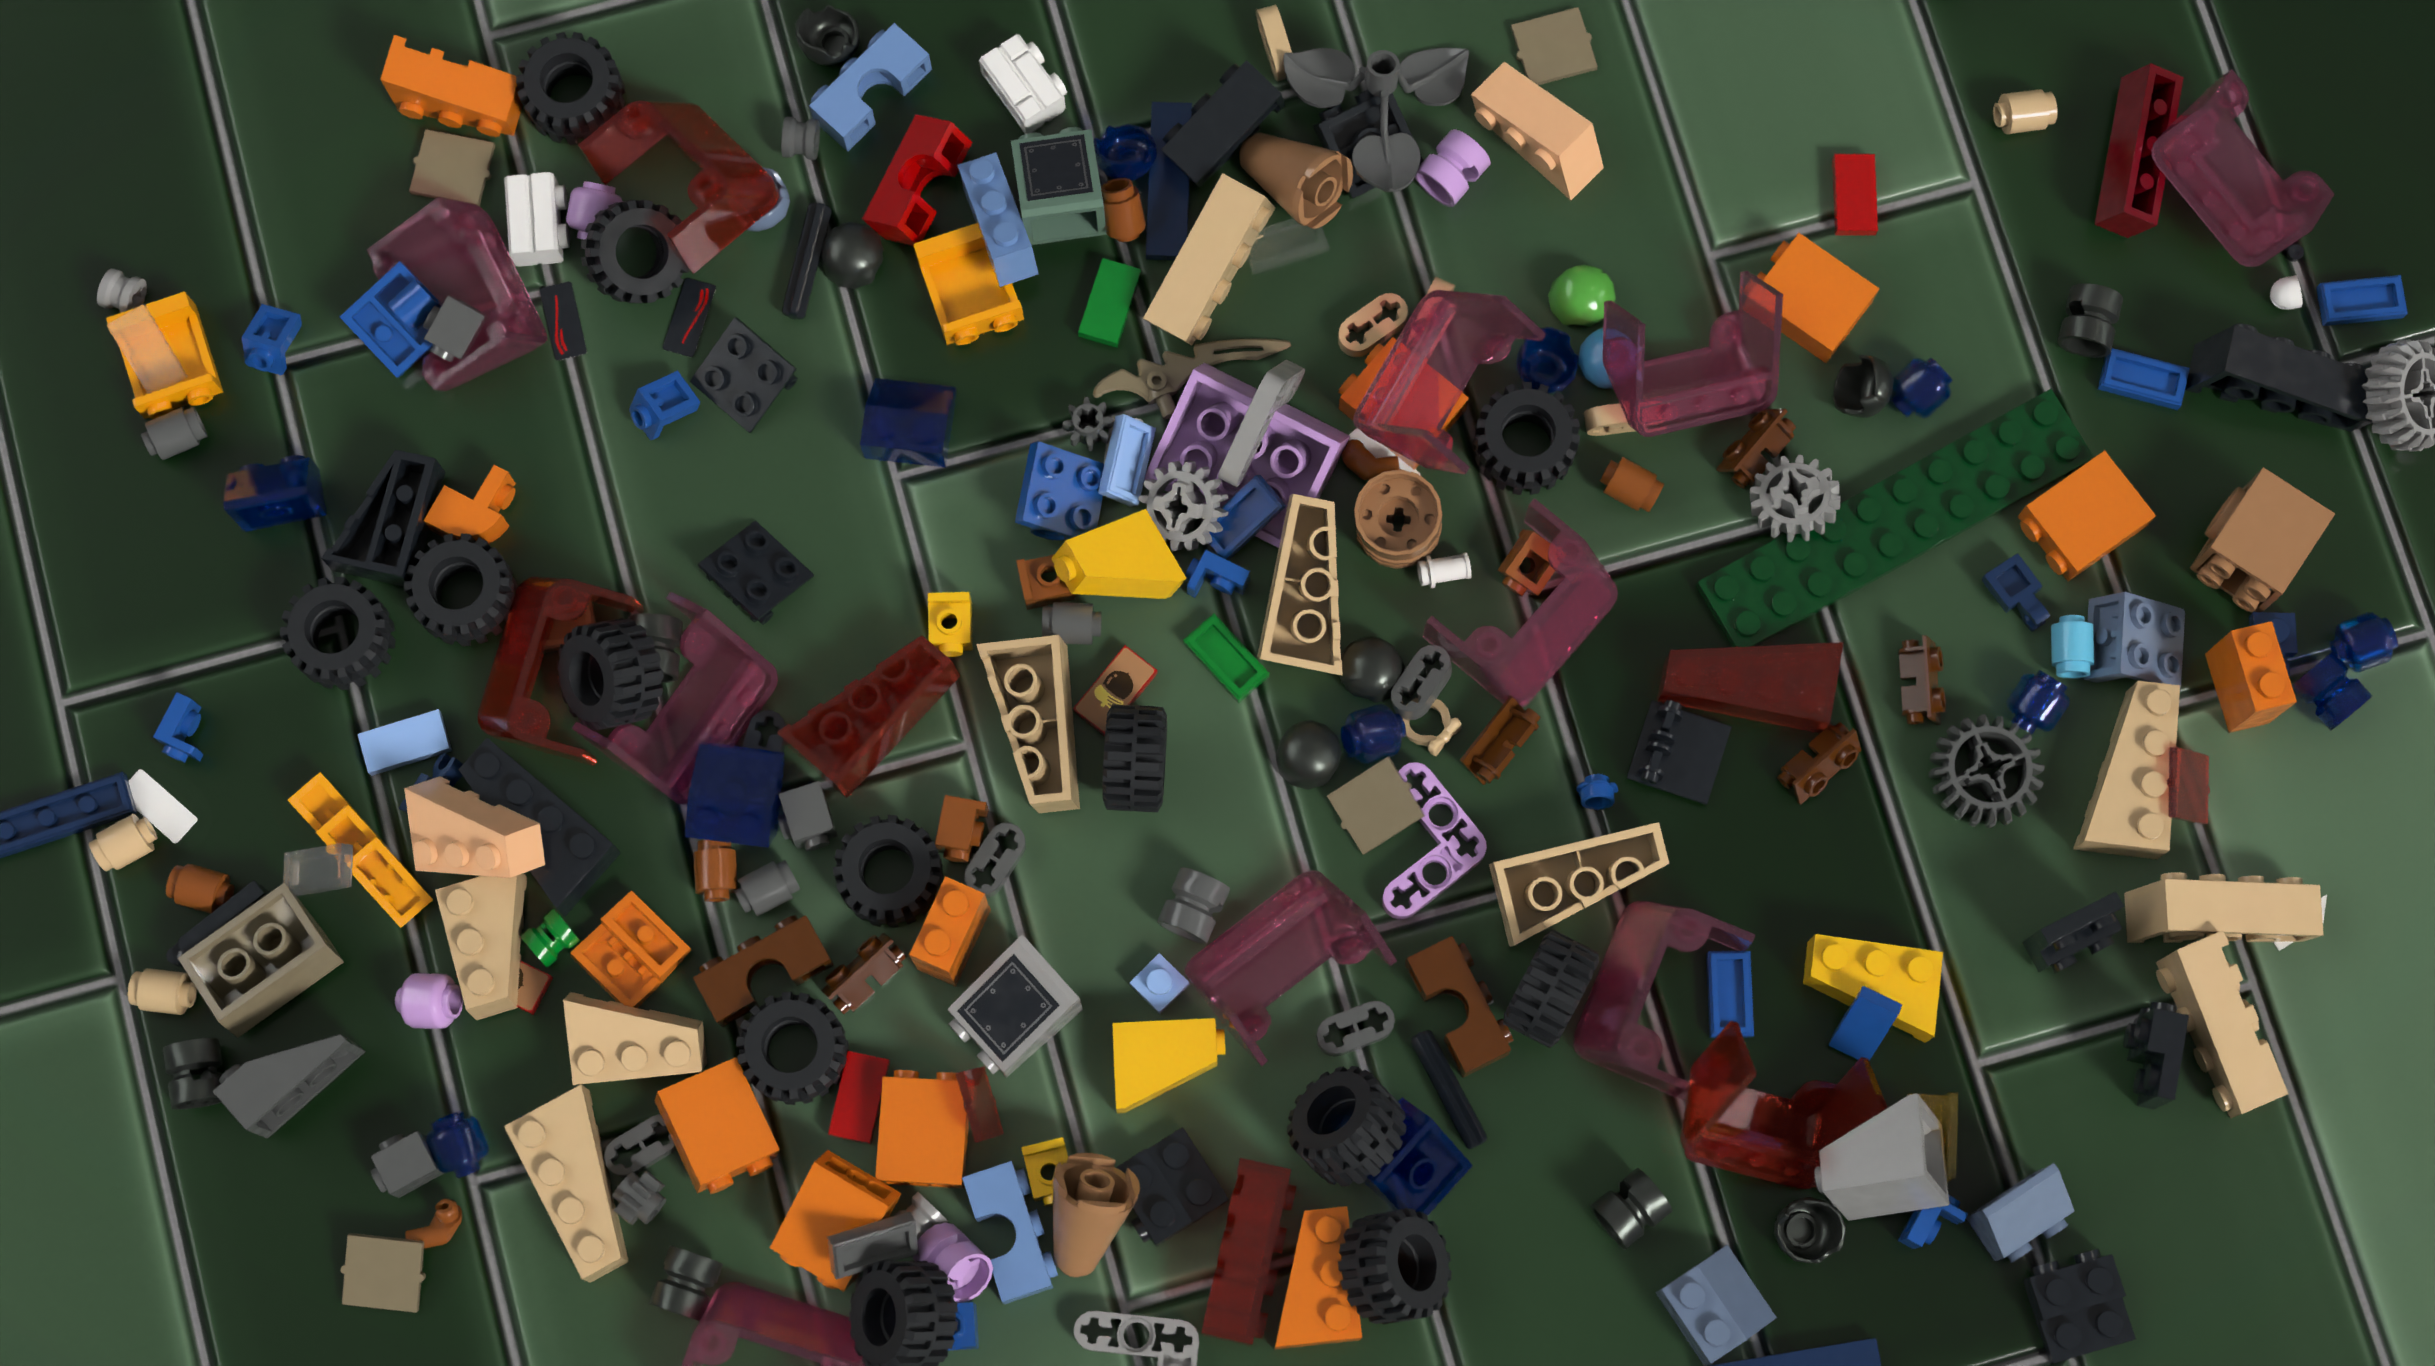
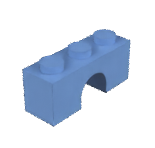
[809,23,932,152]
[958,152,1039,287]
[962,1161,1058,1305]

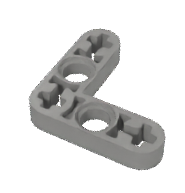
[1218,359,1305,487]
[1074,1311,1199,1366]

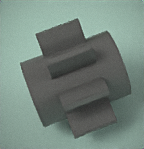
[1062,397,1114,452]
[612,1171,667,1225]

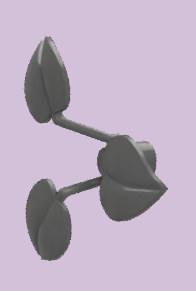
[1283,48,1469,192]

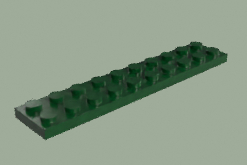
[1696,389,2095,656]

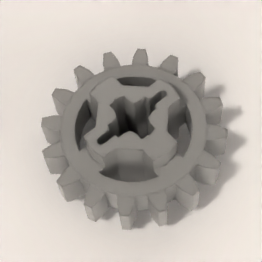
[1750,455,1841,542]
[1138,461,1229,551]

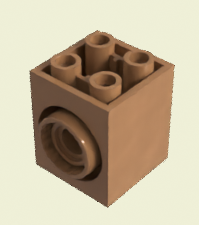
[2189,467,2335,612]

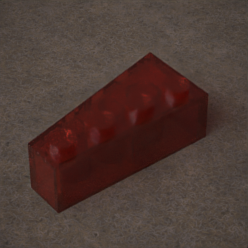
[777,635,960,798]
[1658,642,1844,733]
[1201,1158,1297,1347]

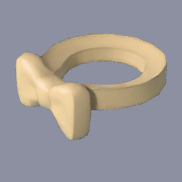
[1400,698,1462,756]

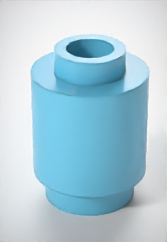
[2051,615,2094,678]

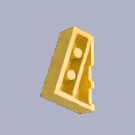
[1803,934,1943,1043]

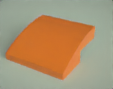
[570,890,691,1008]

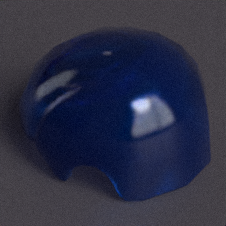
[1093,124,1157,181]
[1516,327,1579,394]

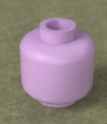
[566,181,623,239]
[395,973,463,1029]

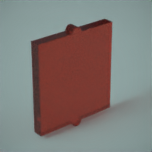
[2167,747,2210,825]
[956,1066,1004,1143]

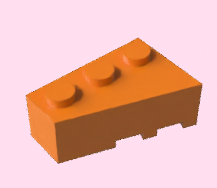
[380,35,523,137]
[1274,1206,1362,1349]

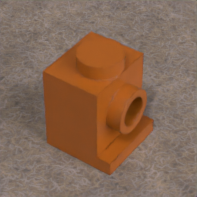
[1497,529,1566,597]
[1016,554,1075,610]
[935,795,989,863]

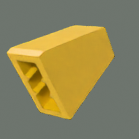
[1051,509,1187,599]
[1112,1018,1226,1113]

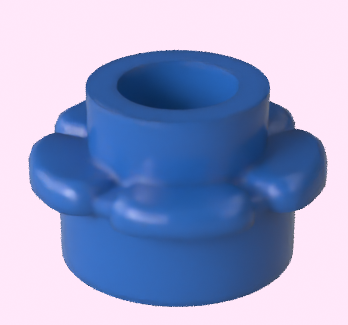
[1576,774,1618,810]

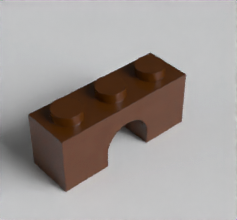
[692,915,834,1027]
[1405,936,1514,1078]

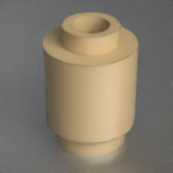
[1993,89,2057,134]
[89,814,158,872]
[128,968,197,1015]

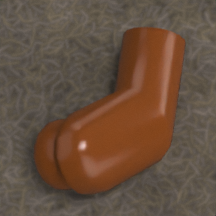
[1341,439,1400,480]
[405,1199,462,1249]

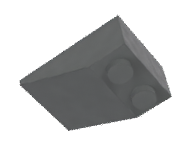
[212,1034,366,1139]

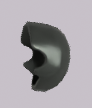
[795,5,860,65]
[821,222,884,289]
[1833,355,1894,418]
[1339,636,1405,703]
[1276,720,1342,790]
[1774,1197,1846,1263]

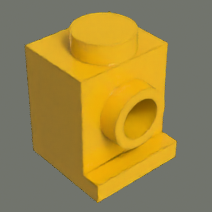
[928,592,973,657]
[1021,1137,1068,1206]

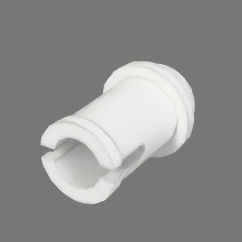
[1417,552,1472,589]

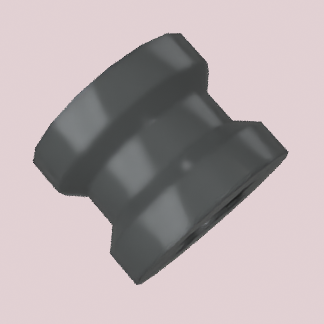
[781,117,820,160]

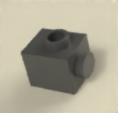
[423,295,489,362]
[777,781,838,851]
[371,1131,445,1198]

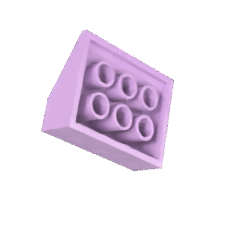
[1145,363,1350,548]

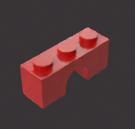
[862,114,973,246]

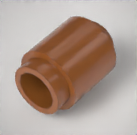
[1101,178,1146,242]
[1599,456,1664,513]
[693,838,738,902]
[166,864,234,914]

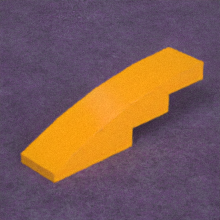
[288,771,433,928]

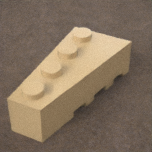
[1143,173,1275,346]
[1257,494,1342,676]
[976,635,1080,813]
[2073,681,2180,859]
[1489,822,1669,947]
[2124,872,2324,943]
[2156,930,2288,1118]
[504,1085,629,1283]

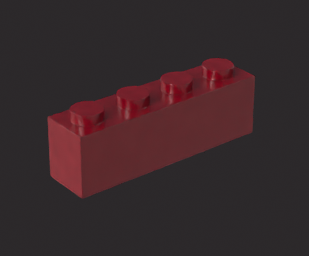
[2094,63,2184,238]

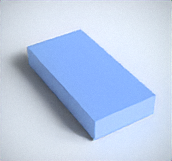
[1098,414,1156,507]
[358,709,452,776]

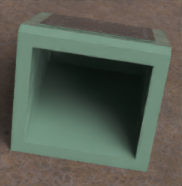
[1011,127,1106,245]

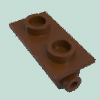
[1716,408,1796,489]
[1898,635,1946,725]
[1460,696,1541,785]
[1777,722,1861,805]
[821,933,907,1015]

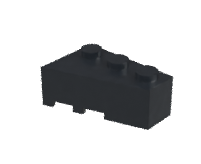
[1161,60,1285,188]
[321,449,446,587]

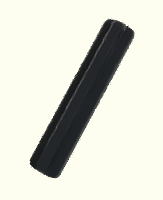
[782,203,832,319]
[1411,1029,1487,1149]

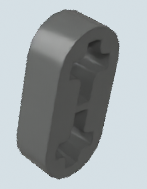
[1391,645,1452,720]
[964,823,1026,898]
[1316,1001,1395,1057]
[604,1114,676,1177]

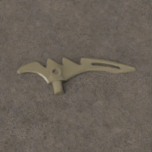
[1093,339,1291,420]

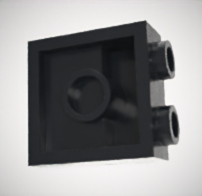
[1312,89,1423,199]
[2022,891,2124,973]
[2123,1002,2189,1110]
[1116,1127,1229,1247]
[2023,1249,2136,1364]

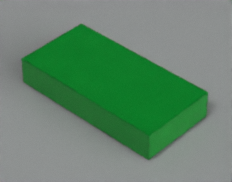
[1078,258,1142,348]
[1183,613,1270,703]

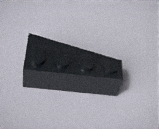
[2185,324,2373,432]
[459,738,621,916]

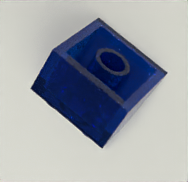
[860,378,957,468]
[223,455,327,532]
[685,742,785,848]
[1364,1097,1473,1216]

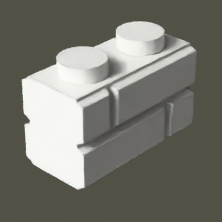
[979,34,1067,134]
[504,172,570,267]

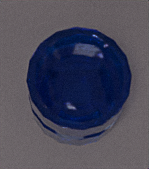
[2292,651,2373,731]

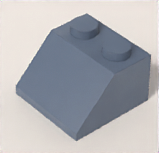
[1966,1163,2075,1262]
[1655,1245,1777,1366]

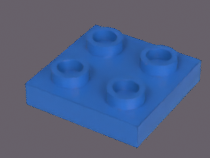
[340,261,443,378]
[1015,441,1104,541]

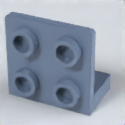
[2084,592,2185,688]

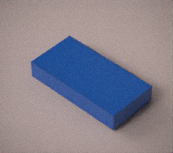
[2316,275,2408,326]
[2098,348,2190,410]
[1209,475,1286,561]
[1706,951,1754,1038]
[1829,986,1902,1064]

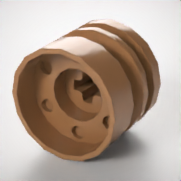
[1354,469,1442,569]

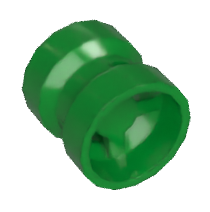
[520,908,580,968]

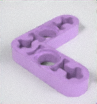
[1382,762,1487,920]

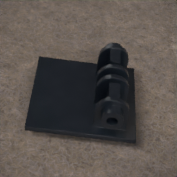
[690,317,798,433]
[698,520,814,625]
[1626,700,1732,805]

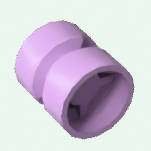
[1415,129,1491,207]
[913,1223,993,1303]

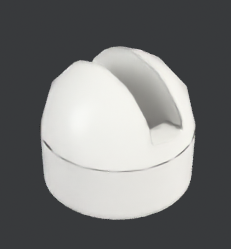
[2270,275,2302,310]

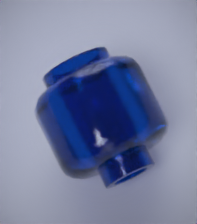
[1891,357,1953,419]
[2330,612,2398,673]
[2006,670,2070,735]
[1340,704,1406,764]
[425,1111,489,1178]

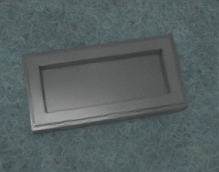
[827,1211,919,1280]

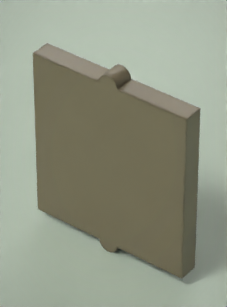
[1511,7,1598,85]
[409,129,495,207]
[1327,757,1426,855]
[340,1233,426,1313]

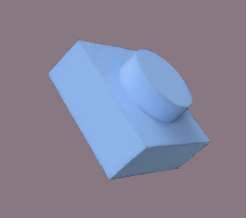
[1129,953,1190,1014]

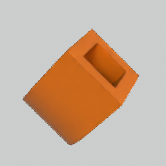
[423,465,516,543]

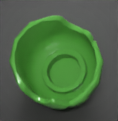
[1548,265,1616,327]

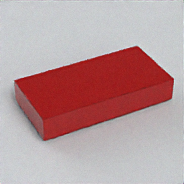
[1832,154,1878,236]
[828,1051,891,1145]

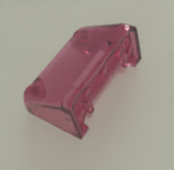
[2152,69,2334,267]
[367,197,547,391]

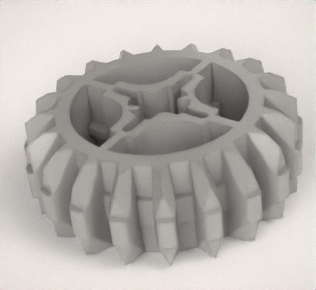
[2362,339,2435,452]

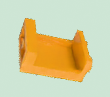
[913,223,1024,345]
[106,291,223,419]

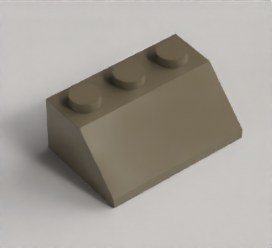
[178,882,344,1038]

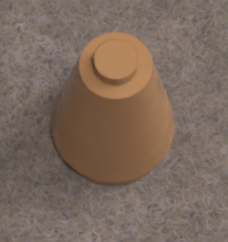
[1239,133,1353,229]
[1053,1153,1140,1277]

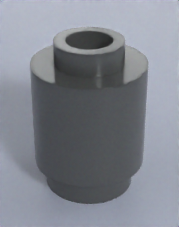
[141,407,208,460]
[1042,602,1102,645]
[734,860,801,917]

